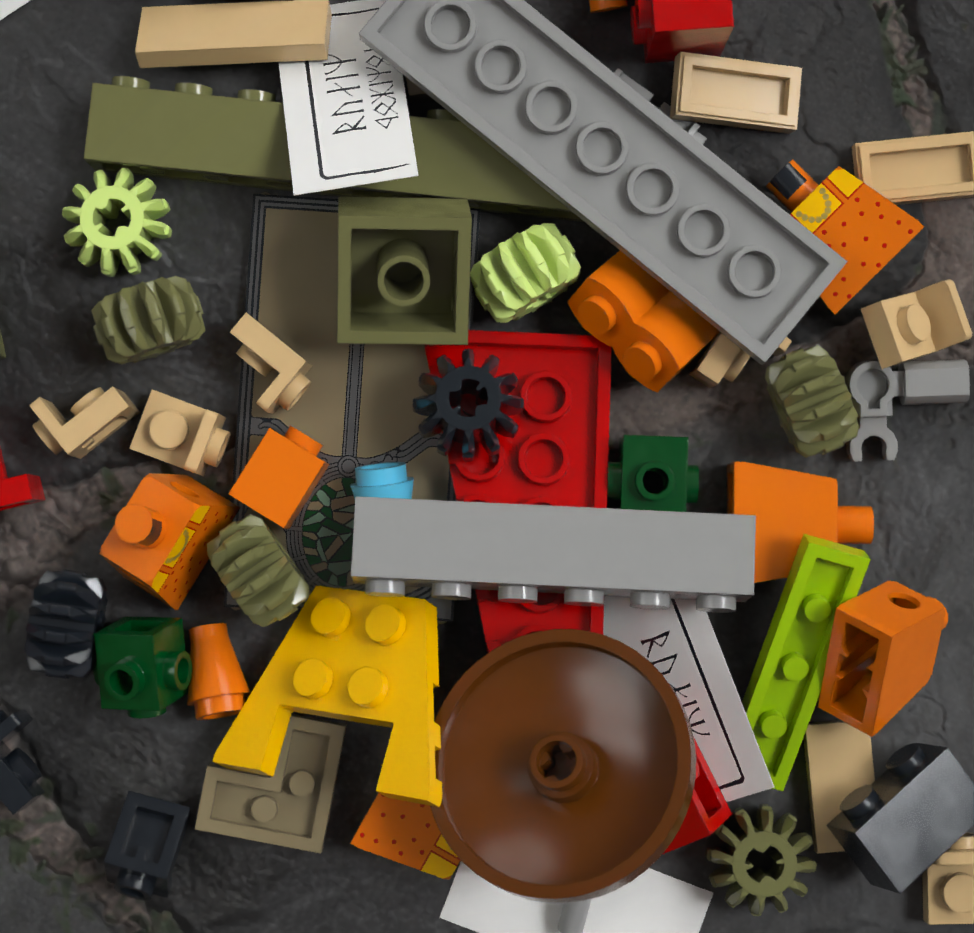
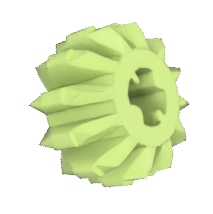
[62,168,172,277]
[470,223,581,323]

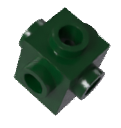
[607,435,699,512]
[93,616,192,719]

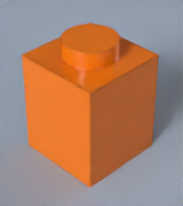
[229,425,329,529]

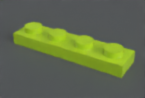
[742,534,871,791]

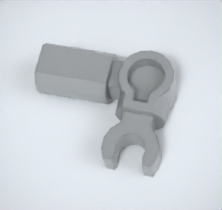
[844,359,970,462]

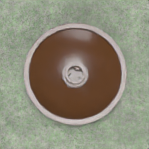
[430,629,696,903]

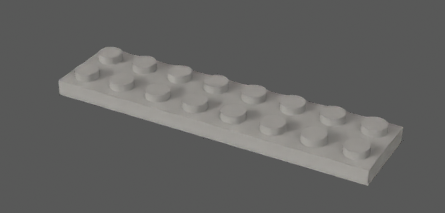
[359,0,848,365]

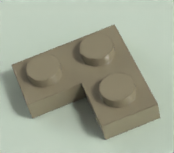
[195,714,347,854]

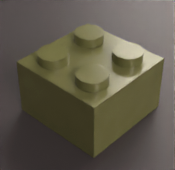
[337,197,472,345]

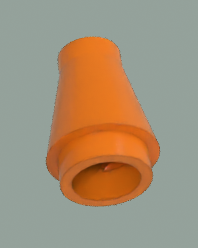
[187,623,251,720]

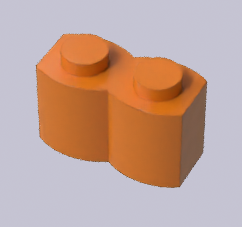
[567,251,720,393]

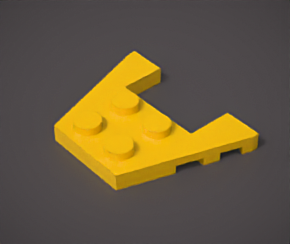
[212,585,442,807]

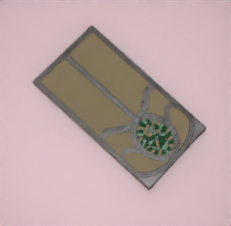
[224,192,480,624]

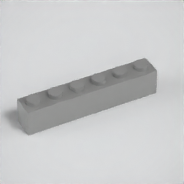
[351,496,756,613]

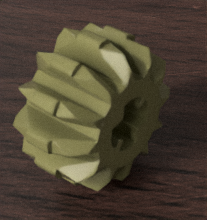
[91,276,206,365]
[765,345,859,458]
[207,514,309,627]
[705,804,817,916]

